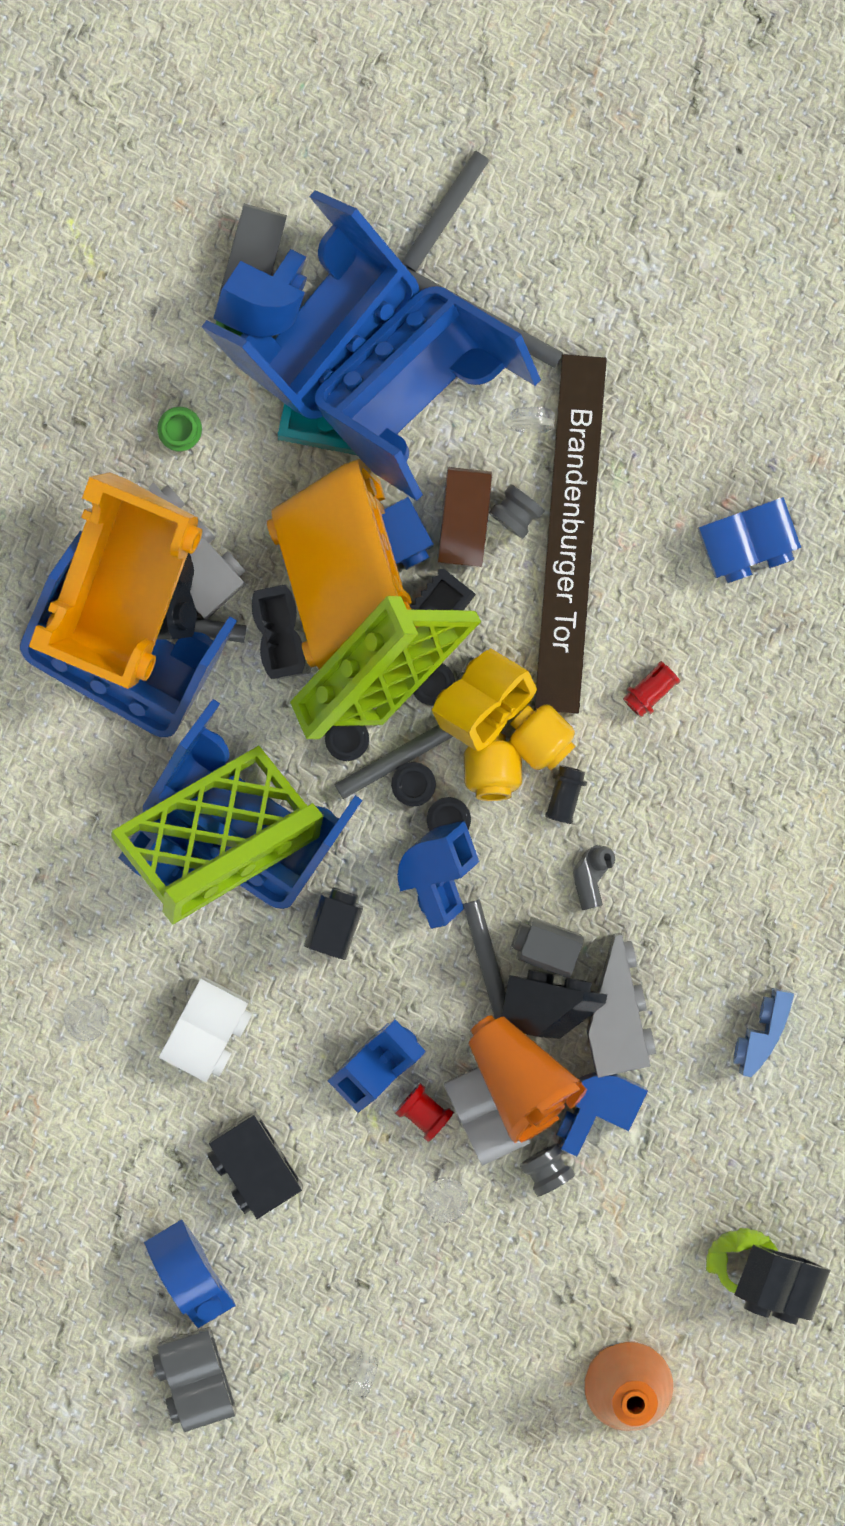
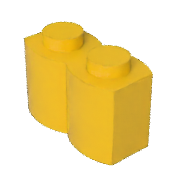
[431,648,537,752]

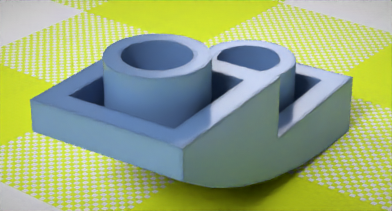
[733,988,794,1077]

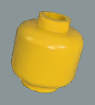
[509,704,576,771]
[464,733,522,801]

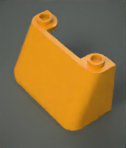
[267,459,420,670]
[29,472,202,689]

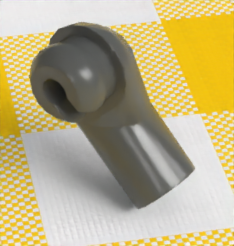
[573,845,616,910]

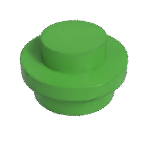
[157,407,202,452]

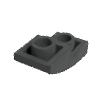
[219,203,287,296]

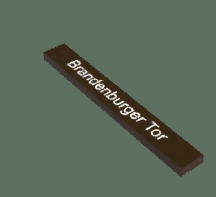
[534,354,607,714]

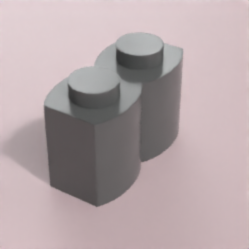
[511,916,584,979]
[152,1327,237,1432]

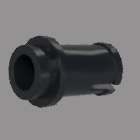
[545,765,587,824]

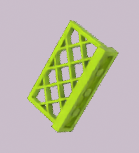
[290,596,481,739]
[111,745,323,925]

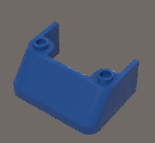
[201,190,419,419]
[315,286,541,501]
[20,531,237,737]
[143,699,363,909]

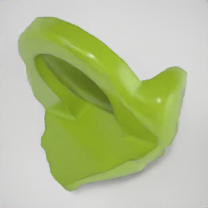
[706,1228,778,1293]

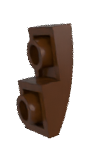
[437,467,492,567]

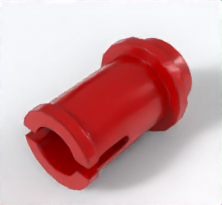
[623,661,680,718]

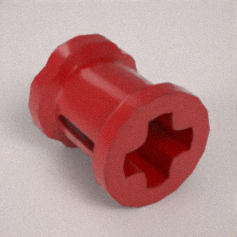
[395,1083,454,1142]

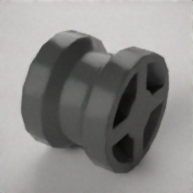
[489,484,545,539]
[520,1143,575,1197]

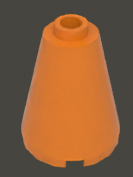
[468,1015,587,1144]
[584,1341,673,1431]

